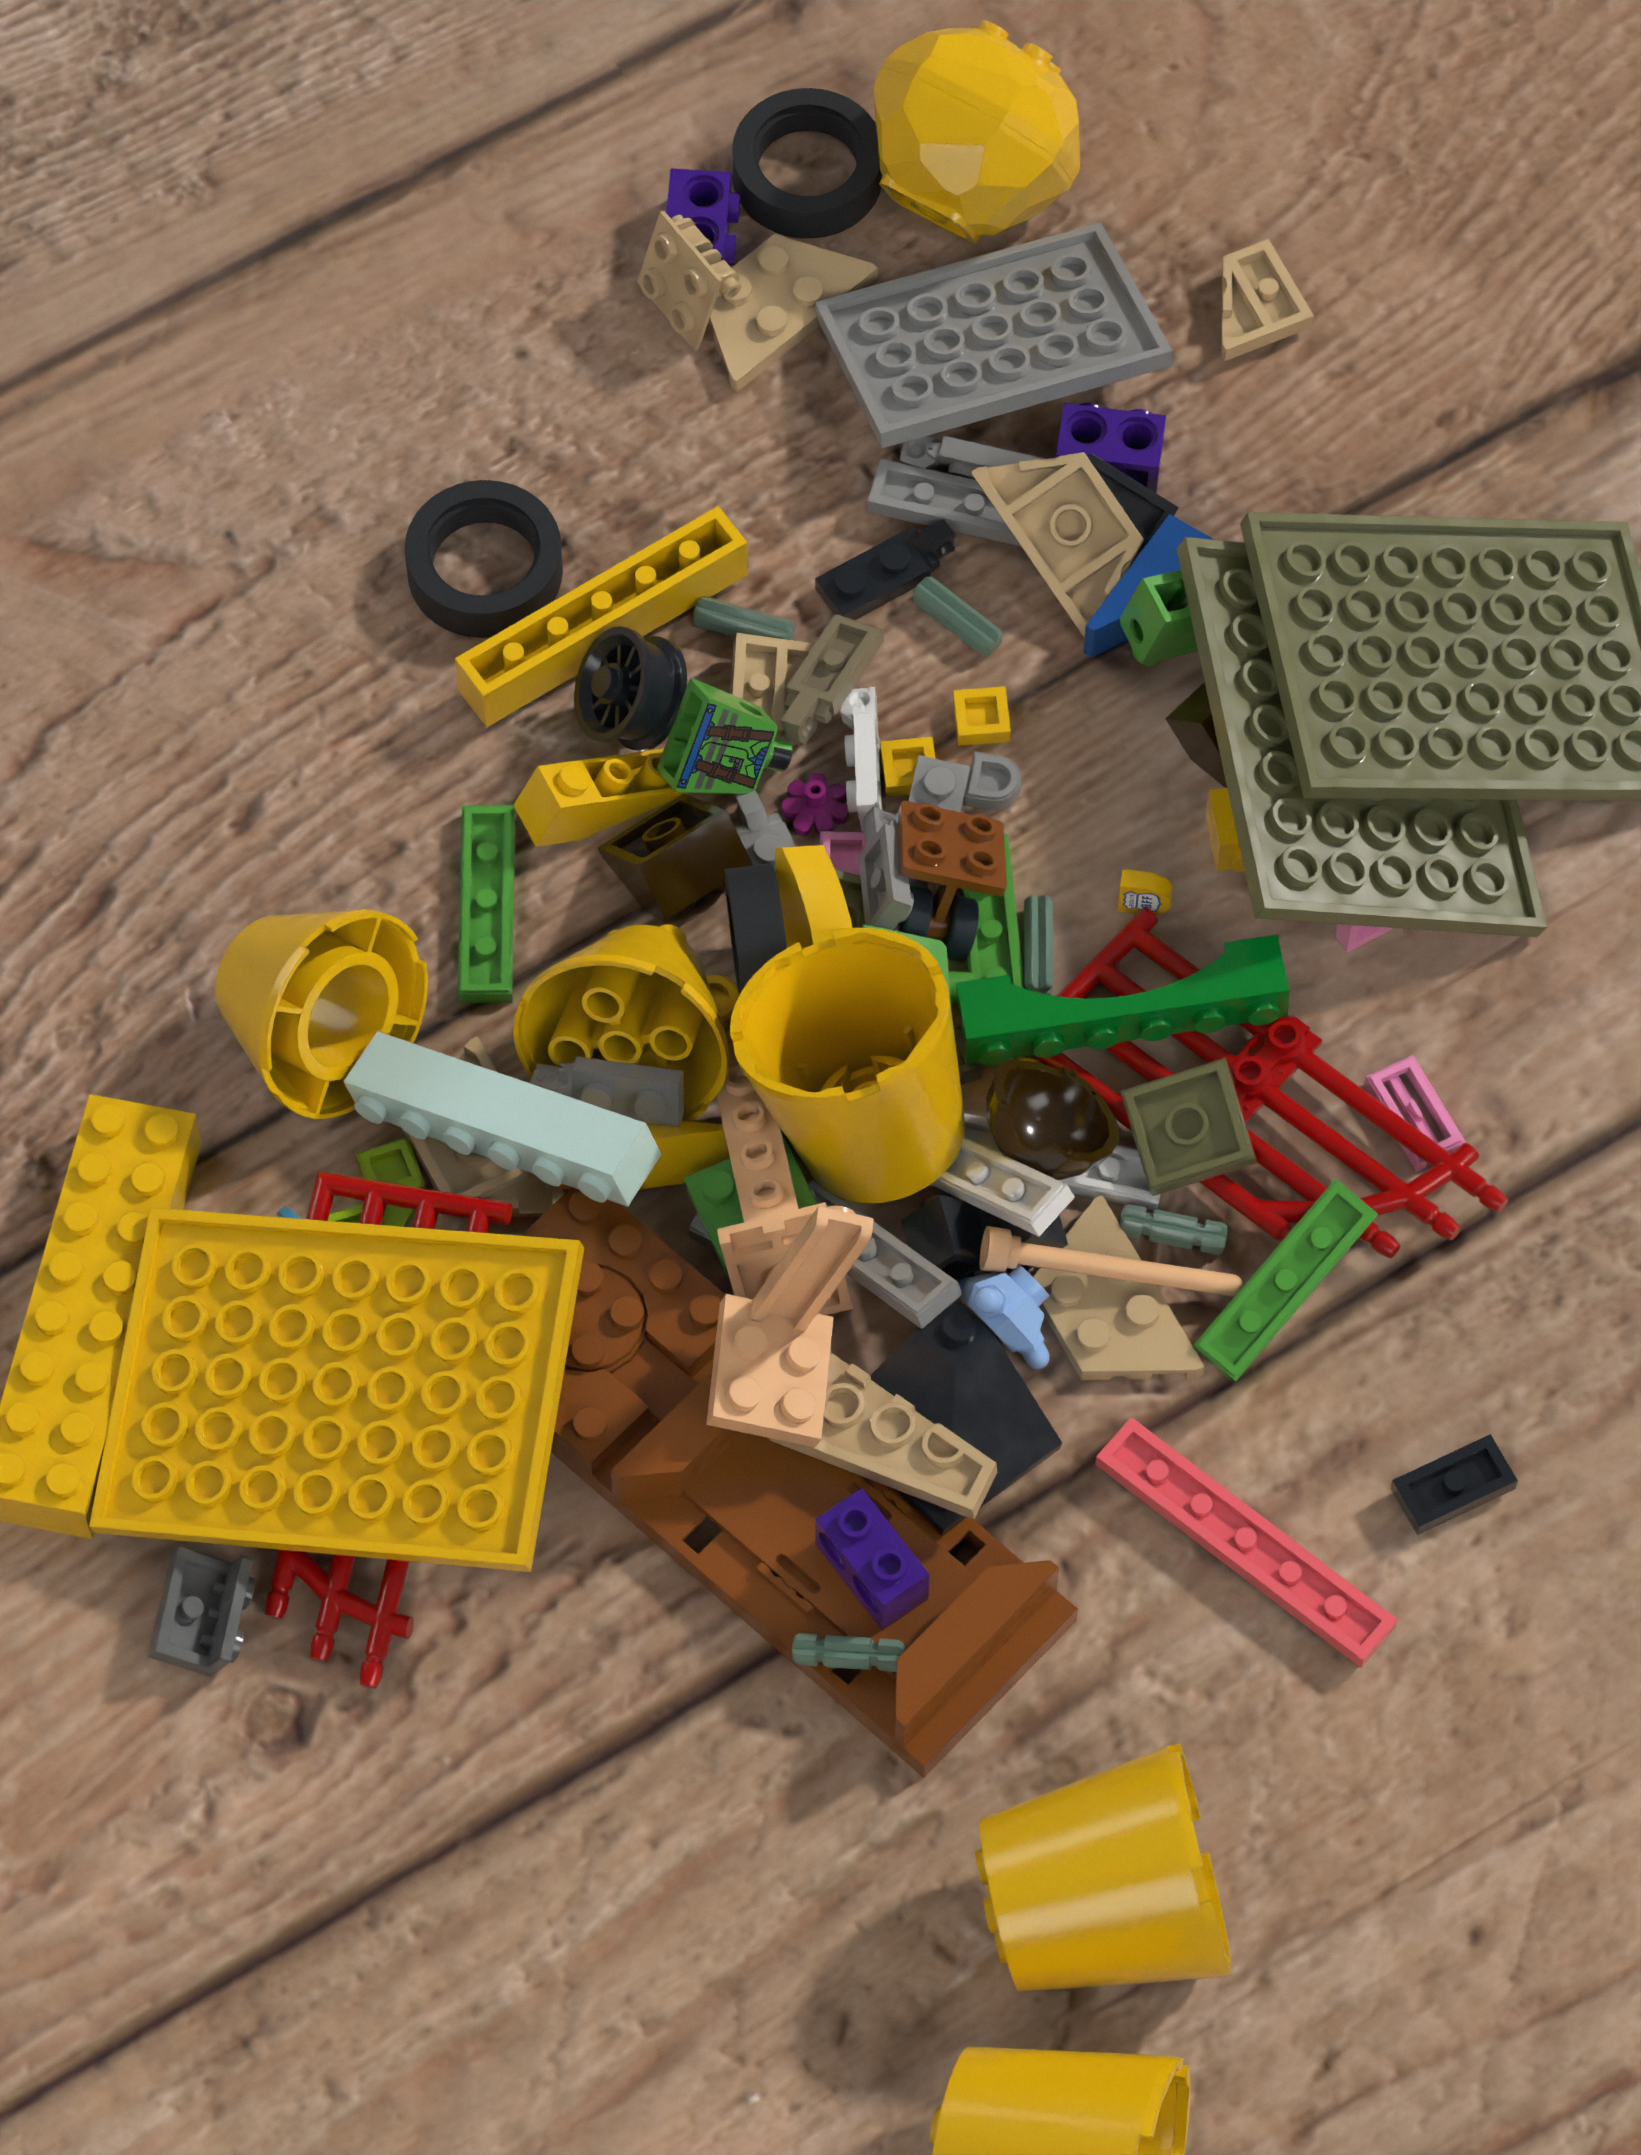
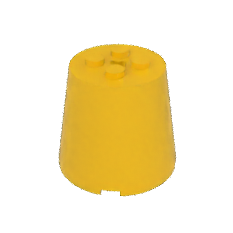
[730,928,965,1204]
[975,1743,1233,1992]
[930,2046,1191,2155]

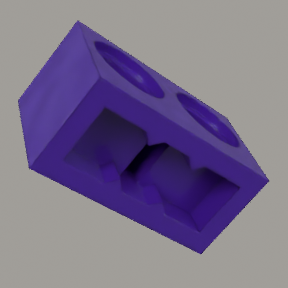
[666,168,740,265]
[1056,403,1166,493]
[815,1488,930,1631]

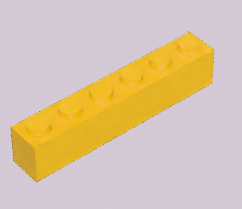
[455,506,748,728]

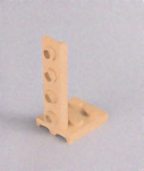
[717,1065,853,1315]
[706,1206,874,1448]

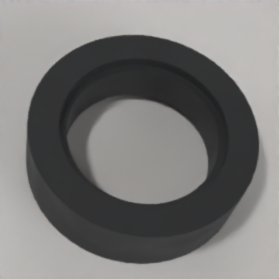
[732,88,882,239]
[405,480,563,638]
[724,863,787,995]

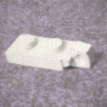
[840,687,882,832]

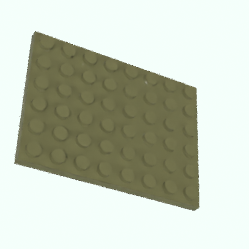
[1240,512,1641,801]
[1176,537,1547,938]

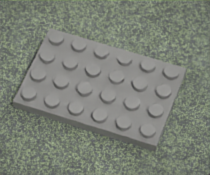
[815,222,1173,448]

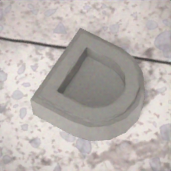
[964,751,1021,810]

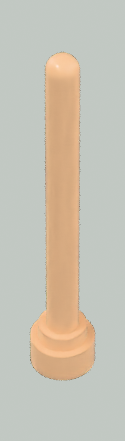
[979,1226,1243,1296]

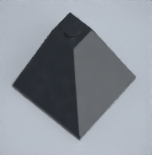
[870,1300,1062,1536]

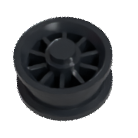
[574,626,687,752]

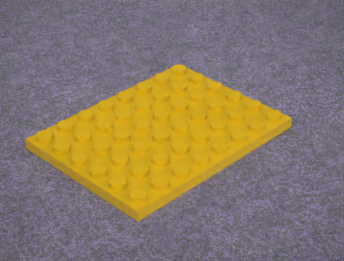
[89,1207,584,1572]

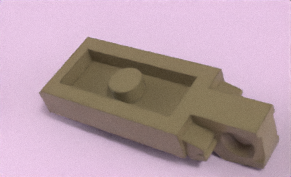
[781,614,884,746]

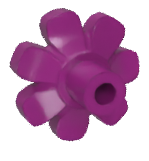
[781,773,849,837]

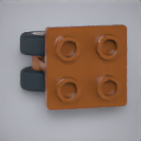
[894,800,1007,961]

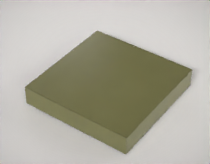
[1121,1058,1257,1196]

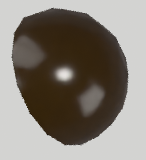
[986,1056,1119,1180]

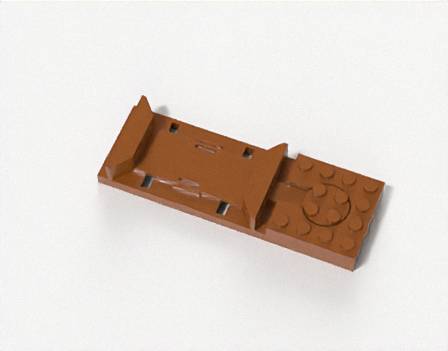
[521,1187,1078,1778]

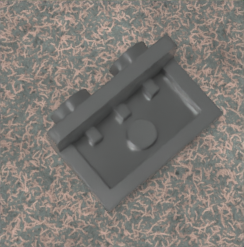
[148,1546,255,1677]

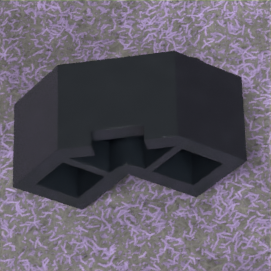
[901,1194,1068,1283]

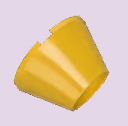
[215,909,428,1119]

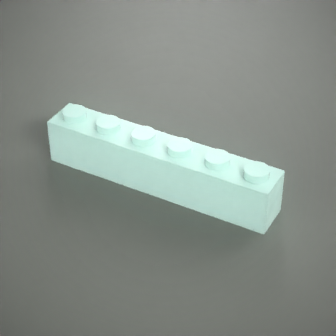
[344,1031,662,1207]

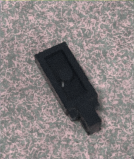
[815,520,956,620]

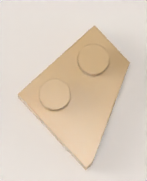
[1221,239,1314,361]
[730,633,815,739]

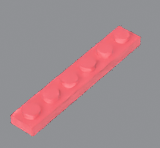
[1095,1417,1398,1668]

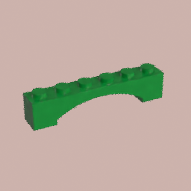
[956,934,1290,1066]

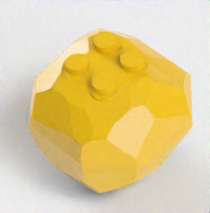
[874,20,1080,244]

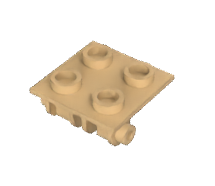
[637,211,741,351]

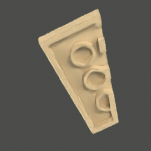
[769,1348,997,1520]

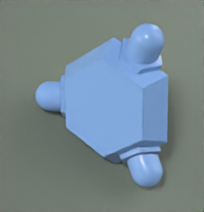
[958,1264,1050,1369]

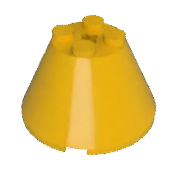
[513,924,729,1122]

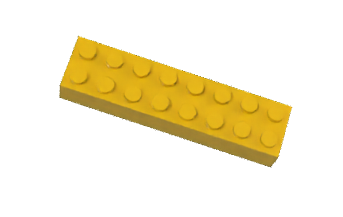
[0,1094,202,1539]

